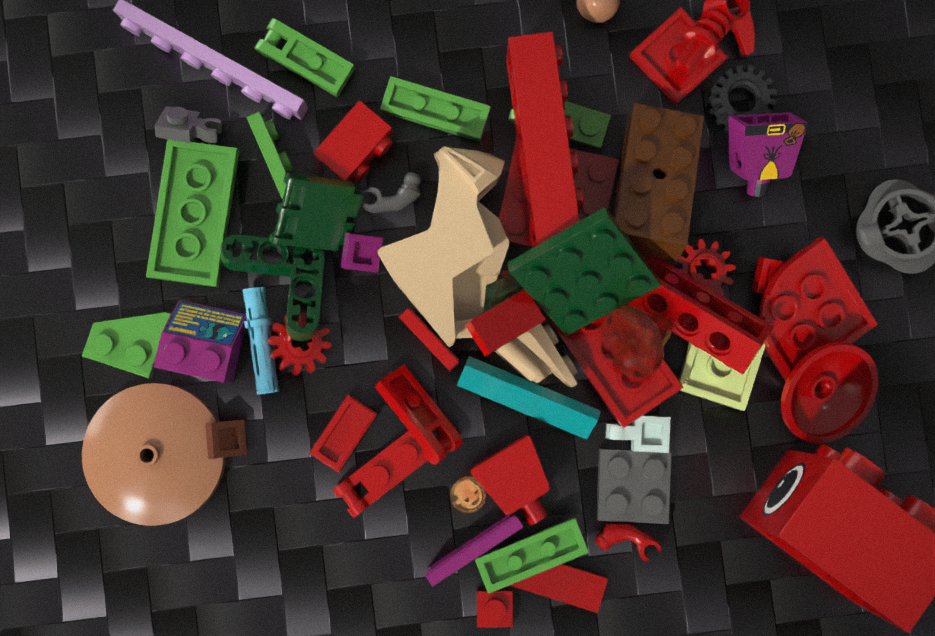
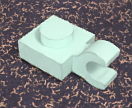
[605,415,671,453]

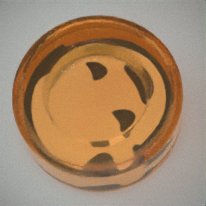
[450,477,486,513]

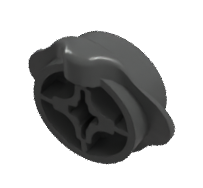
[856,179,935,274]

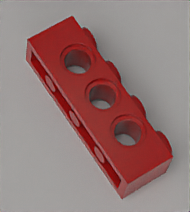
[628,256,774,375]

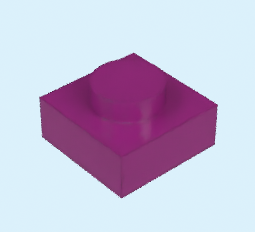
[341,232,383,273]

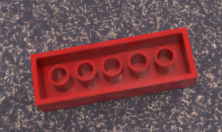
[506,32,583,248]

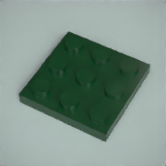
[508,207,661,336]

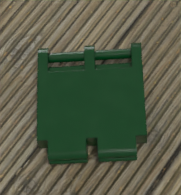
[269,173,364,251]

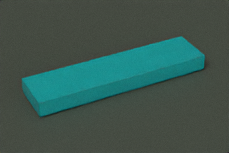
[457,356,601,440]

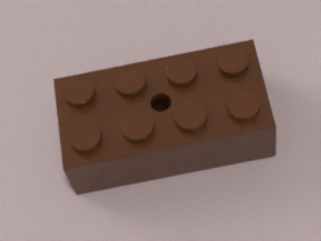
[612,103,704,262]

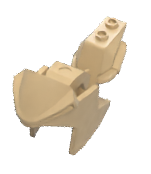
[378,146,578,387]

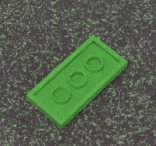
[146,139,240,288]

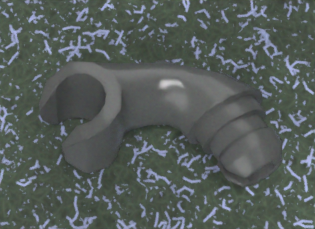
[362,172,422,213]

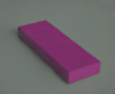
[426,513,523,587]

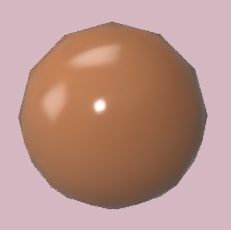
[576,0,620,23]

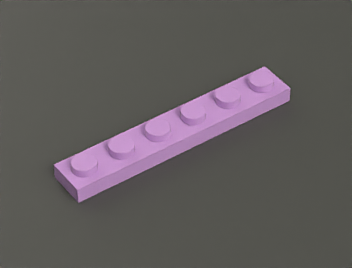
[113,0,309,120]

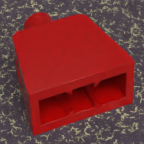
[470,434,550,526]

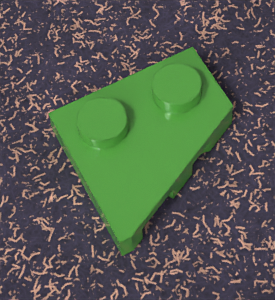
[82,312,171,378]

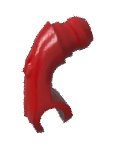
[595,523,661,562]

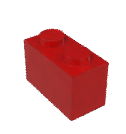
[313,100,394,183]

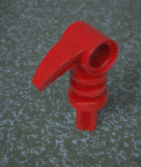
[675,0,755,75]

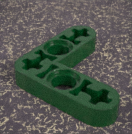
[221,235,325,341]

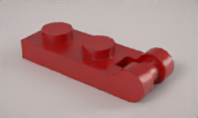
[375,364,462,465]
[332,431,428,518]

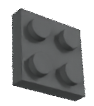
[596,448,671,524]

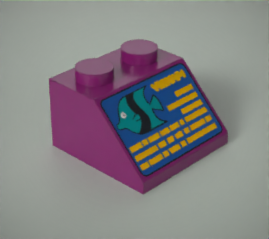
[154,300,247,383]

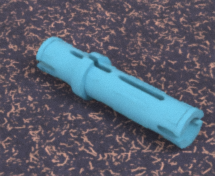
[242,287,279,395]

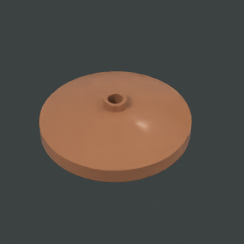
[82,383,226,526]

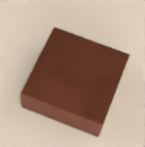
[205,420,247,459]

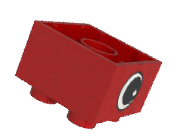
[739,444,935,633]

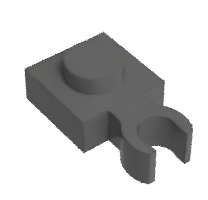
[155,106,222,143]

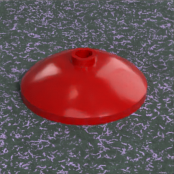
[781,342,879,444]

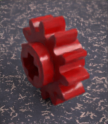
[673,239,736,296]
[267,311,332,376]

